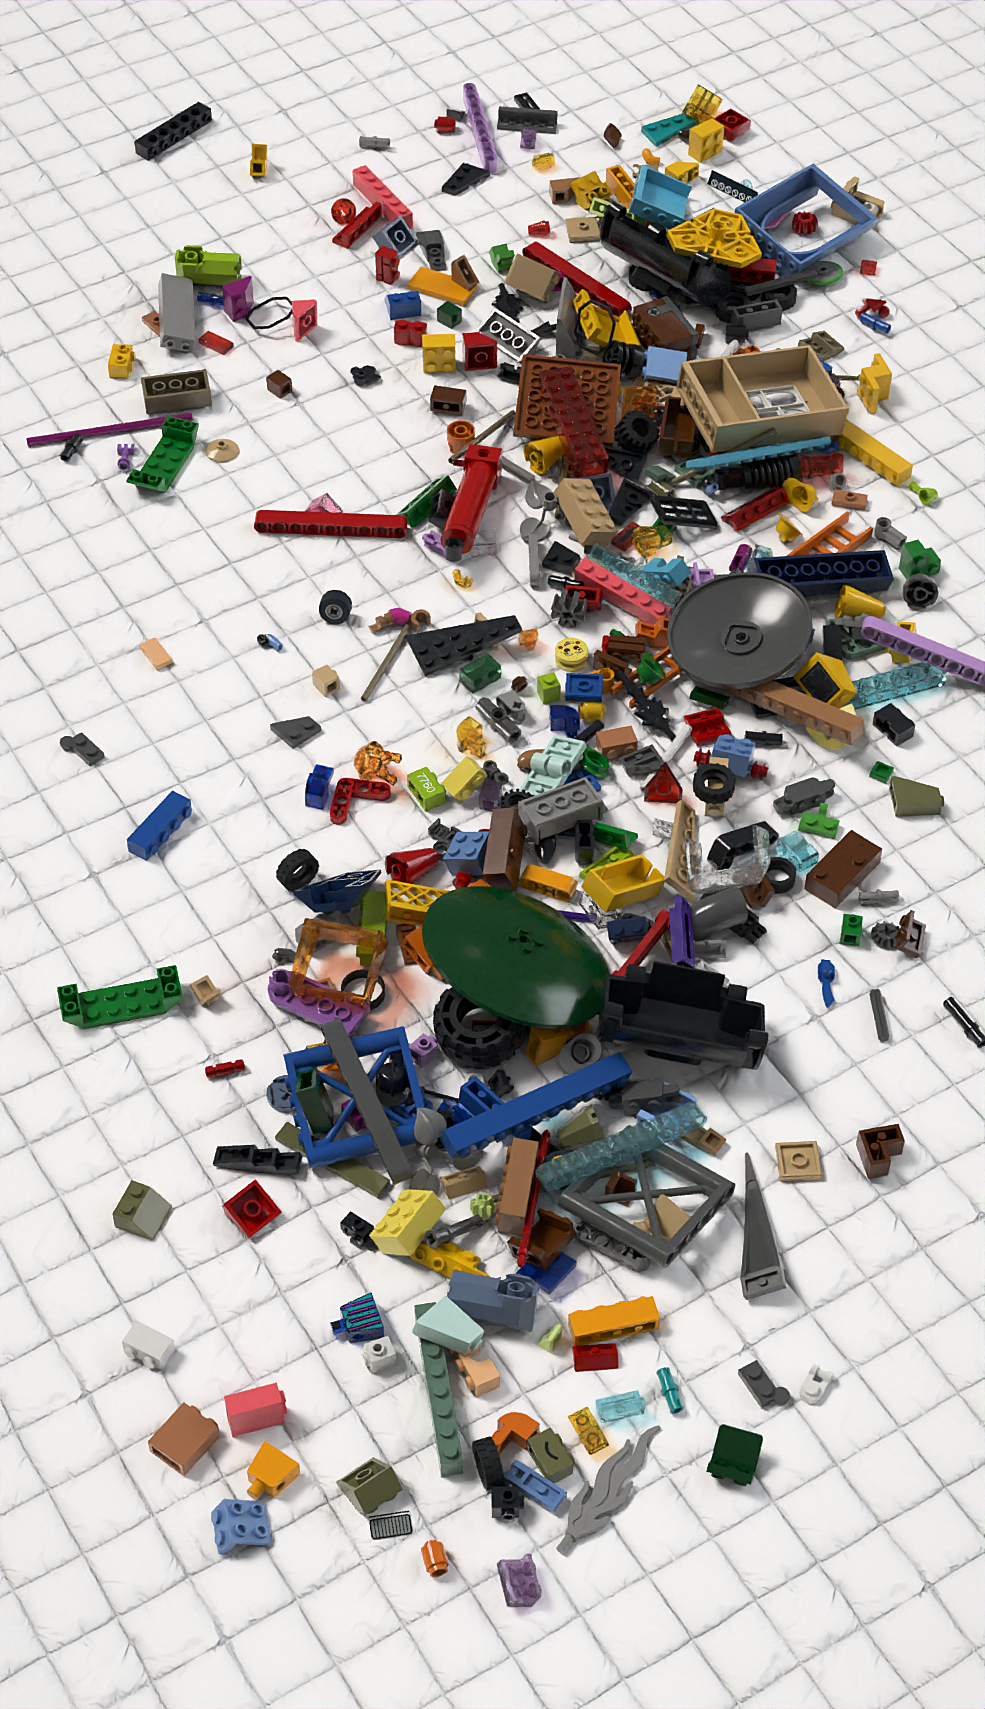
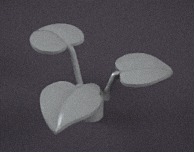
[520,480,573,541]
[409,1108,483,1196]

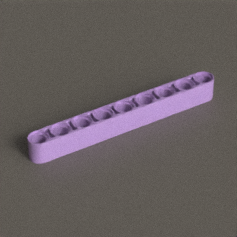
[463,83,497,174]
[861,616,985,687]

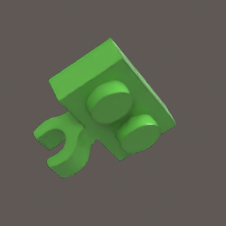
[798,803,840,839]

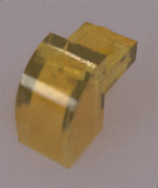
[456,716,486,759]

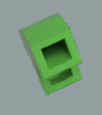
[489,243,515,271]

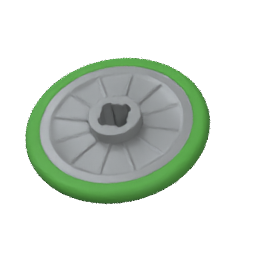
[803,261,843,285]

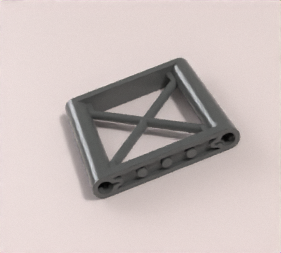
[558,1125,736,1268]

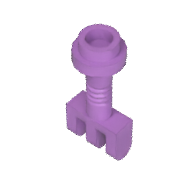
[117,444,135,471]

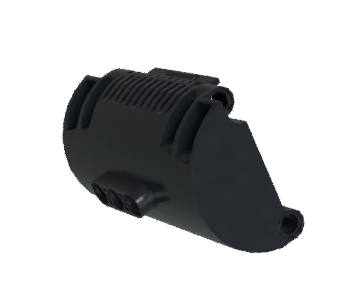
[600,201,734,306]
[596,961,769,1070]

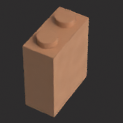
[148,1402,220,1476]

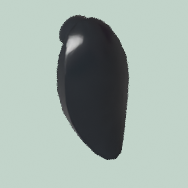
[534,834,556,864]

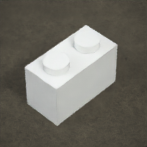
[122,1320,175,1370]

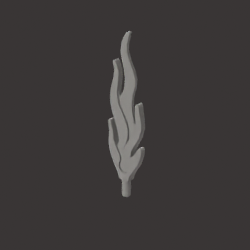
[556,1425,661,1554]

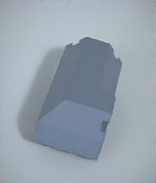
[447,1270,539,1332]

